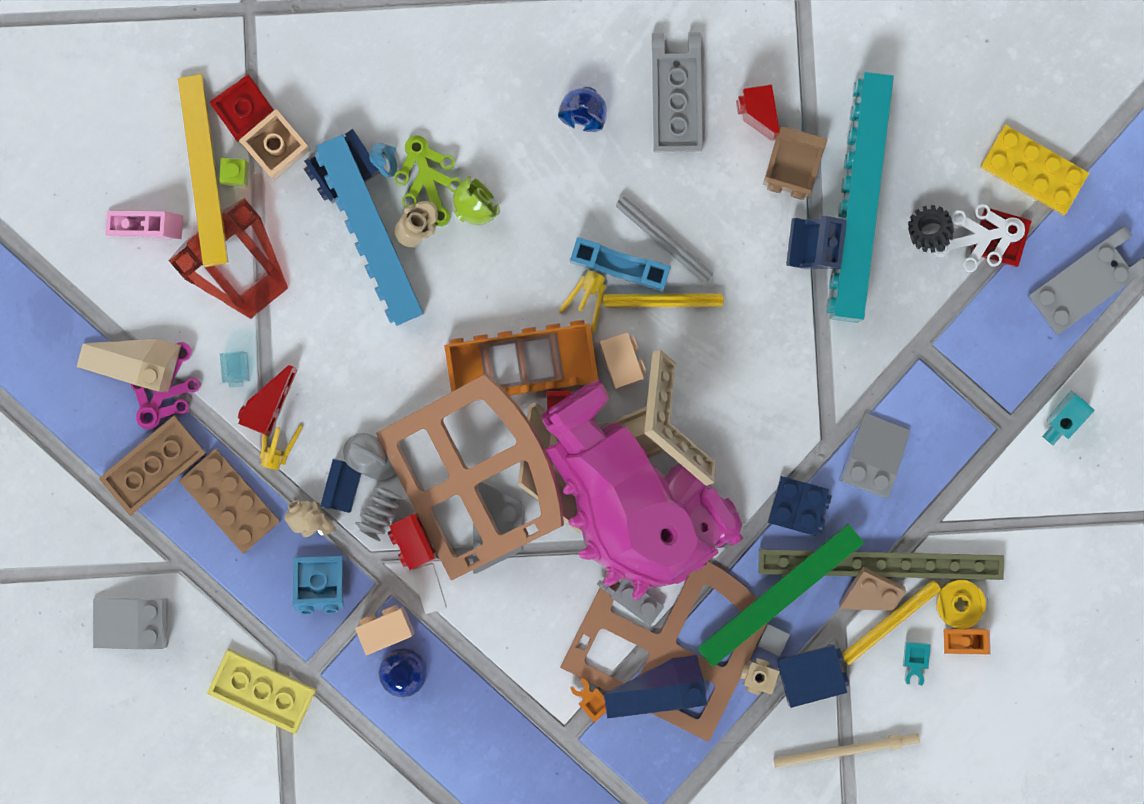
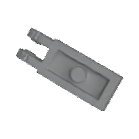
[597,572,664,626]

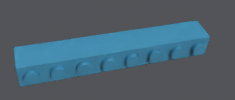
[314,134,424,326]

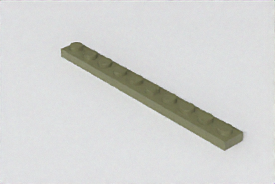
[758,549,1004,580]

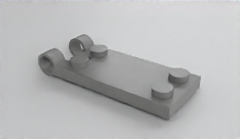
[652,32,702,152]
[1028,226,1144,335]

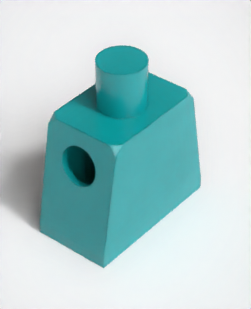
[1042,390,1095,446]

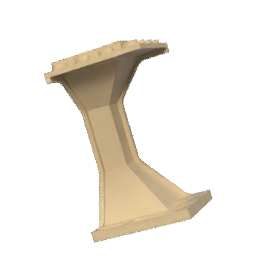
[517,349,716,534]

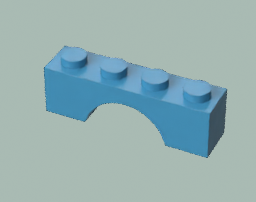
[570,237,671,292]

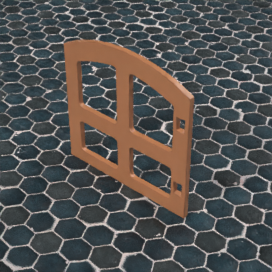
[376,374,564,580]
[560,561,768,742]

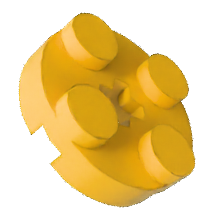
[936,579,986,629]

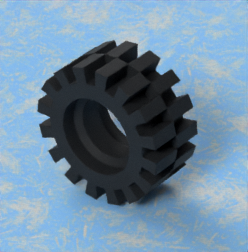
[908,205,954,253]

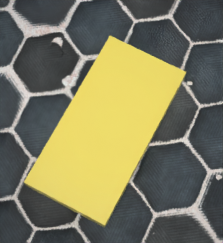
[207,648,317,735]

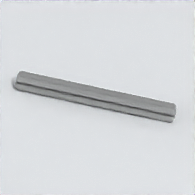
[616,196,713,283]

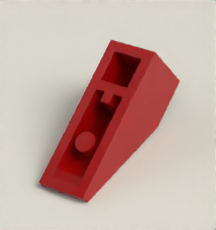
[238,365,298,437]

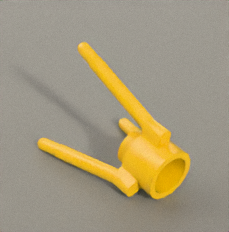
[559,270,606,334]
[259,425,303,470]

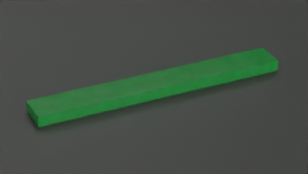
[697,524,864,667]

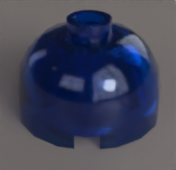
[558,87,608,132]
[378,648,427,698]

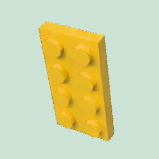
[980,124,1089,216]

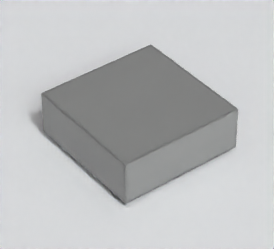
[757,624,790,657]

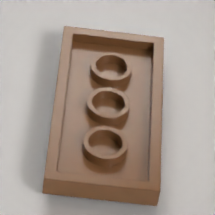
[99,416,206,516]
[179,448,281,554]

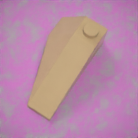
[76,339,181,393]

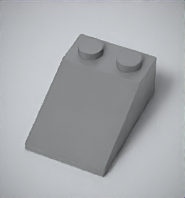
[839,413,910,498]
[93,598,167,649]

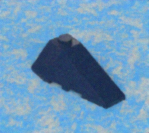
[604,655,707,719]

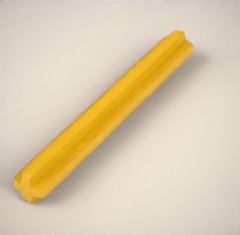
[603,293,724,307]
[842,580,941,665]

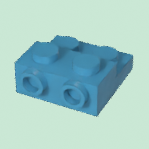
[293,556,344,615]

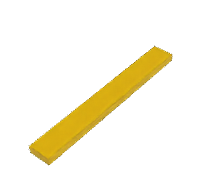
[178,74,229,267]

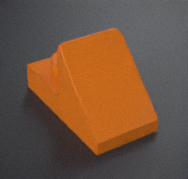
[943,628,991,655]

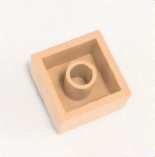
[239,109,311,181]
[599,332,646,390]
[355,604,415,655]

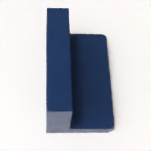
[320,459,361,513]

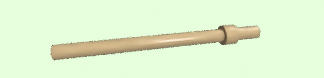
[773,733,920,768]

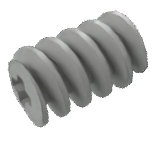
[355,487,404,542]

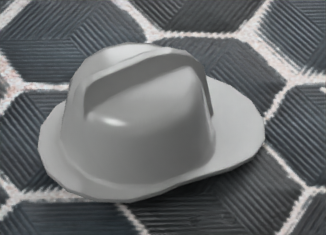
[343,433,396,481]

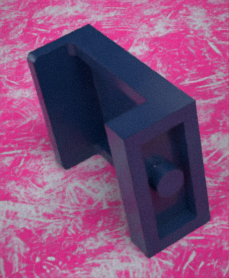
[304,129,381,204]
[786,216,846,269]
[776,644,850,708]

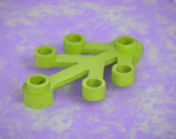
[394,135,462,227]

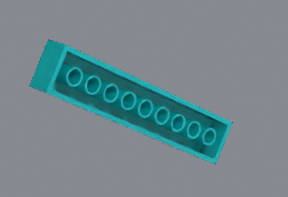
[826,72,894,323]

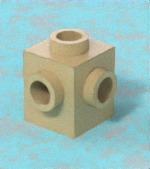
[740,658,780,695]

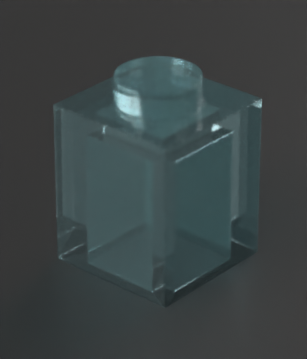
[220,351,250,388]

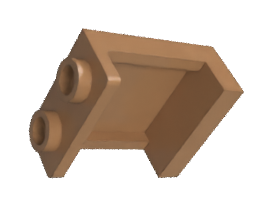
[763,126,828,200]

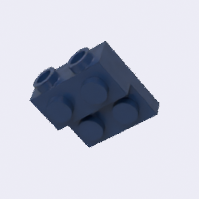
[767,476,832,536]

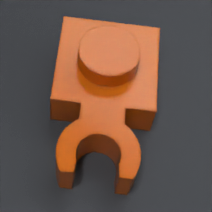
[570,677,606,723]

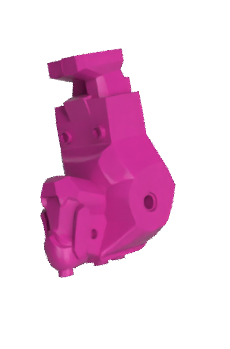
[541,379,743,600]

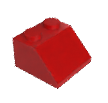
[736,84,780,140]
[387,513,437,570]

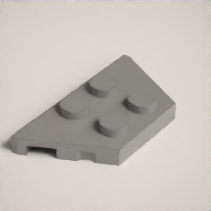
[473,482,522,574]

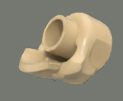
[394,201,438,247]
[284,500,336,537]

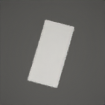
[412,564,446,614]

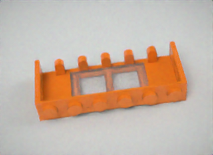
[444,320,598,401]

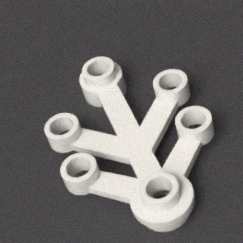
[932,204,1025,273]

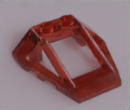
[168,198,288,319]

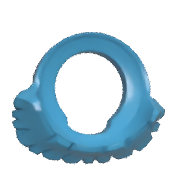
[369,143,397,178]

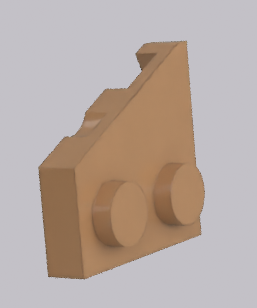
[839,567,906,610]

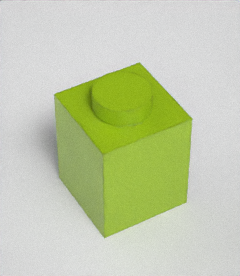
[219,158,249,187]

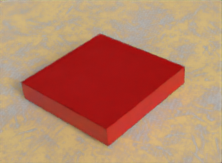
[209,74,274,142]
[970,208,1032,268]

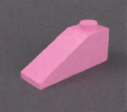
[105,211,183,240]

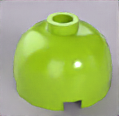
[453,176,500,226]

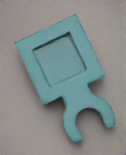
[903,641,931,686]

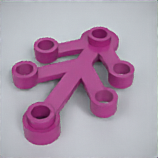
[131,342,201,429]

